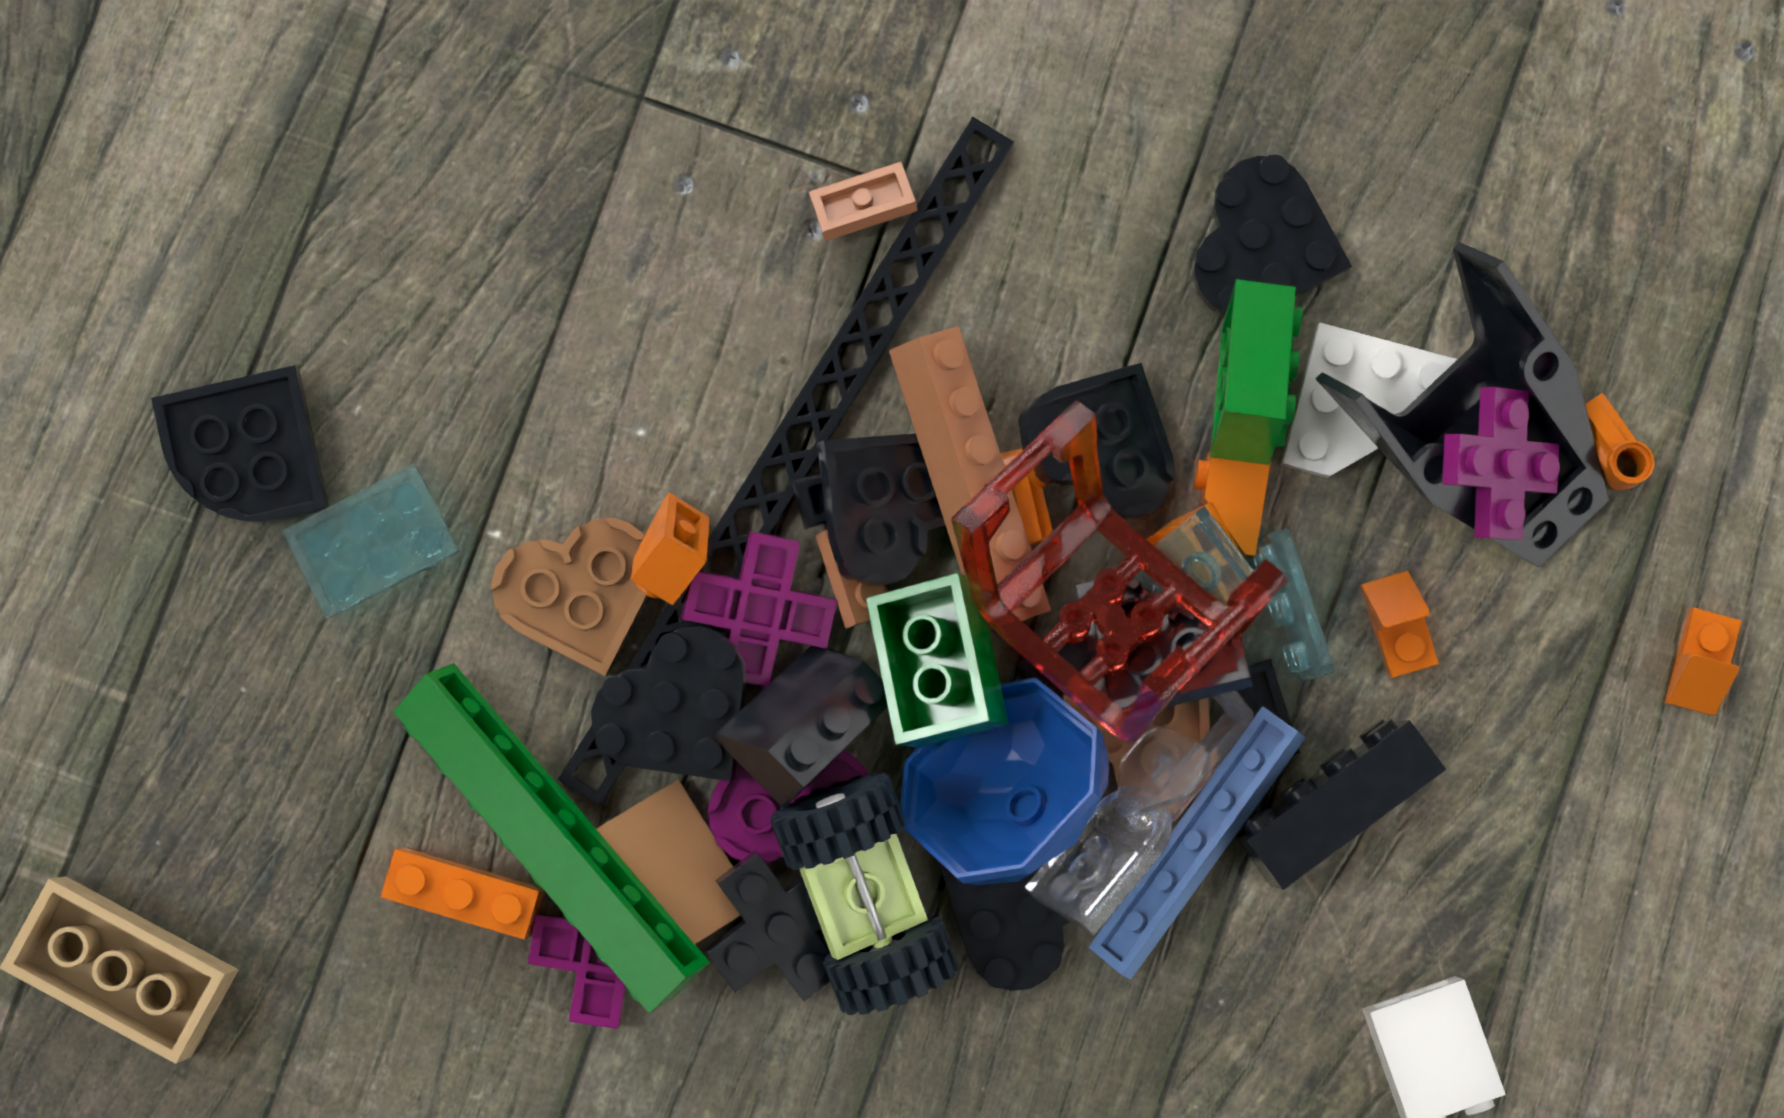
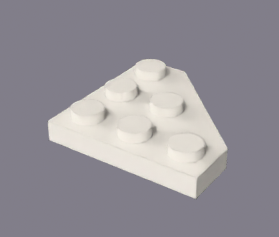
[1280,323,1457,478]

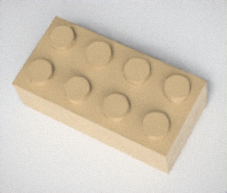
[0,876,238,1064]

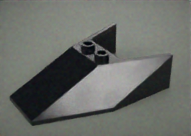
[1315,242,1609,567]

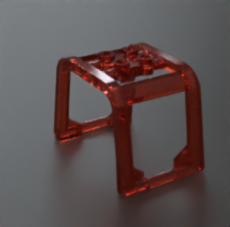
[951,401,1288,743]

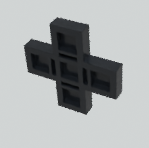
[704,851,831,1001]

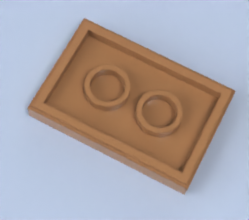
[596,779,740,944]

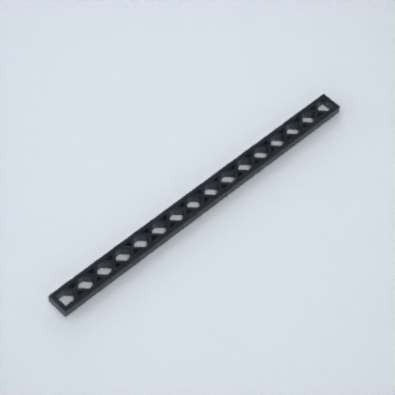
[558,117,1014,805]

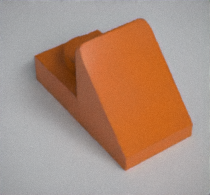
[1360,571,1439,679]
[1665,608,1742,716]

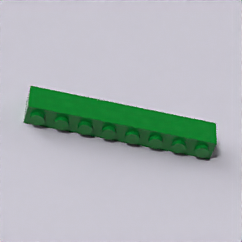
[393,663,710,1014]

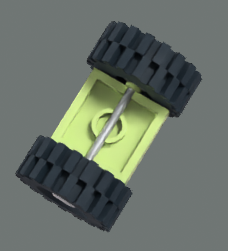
[770,772,959,1015]

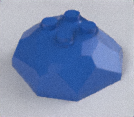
[900,678,1109,885]

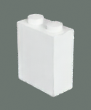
[1362,976,1506,1118]

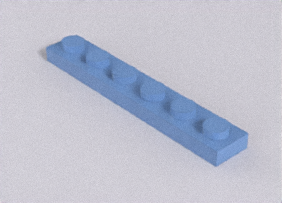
[1088,706,1306,980]

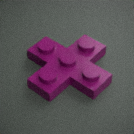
[1442,387,1560,540]
[681,531,838,687]
[527,914,626,1029]

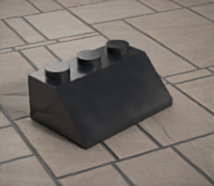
[714,645,888,808]

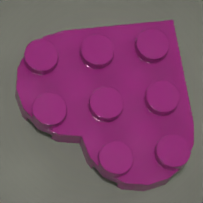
[708,750,868,863]

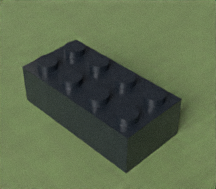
[1235,718,1446,890]

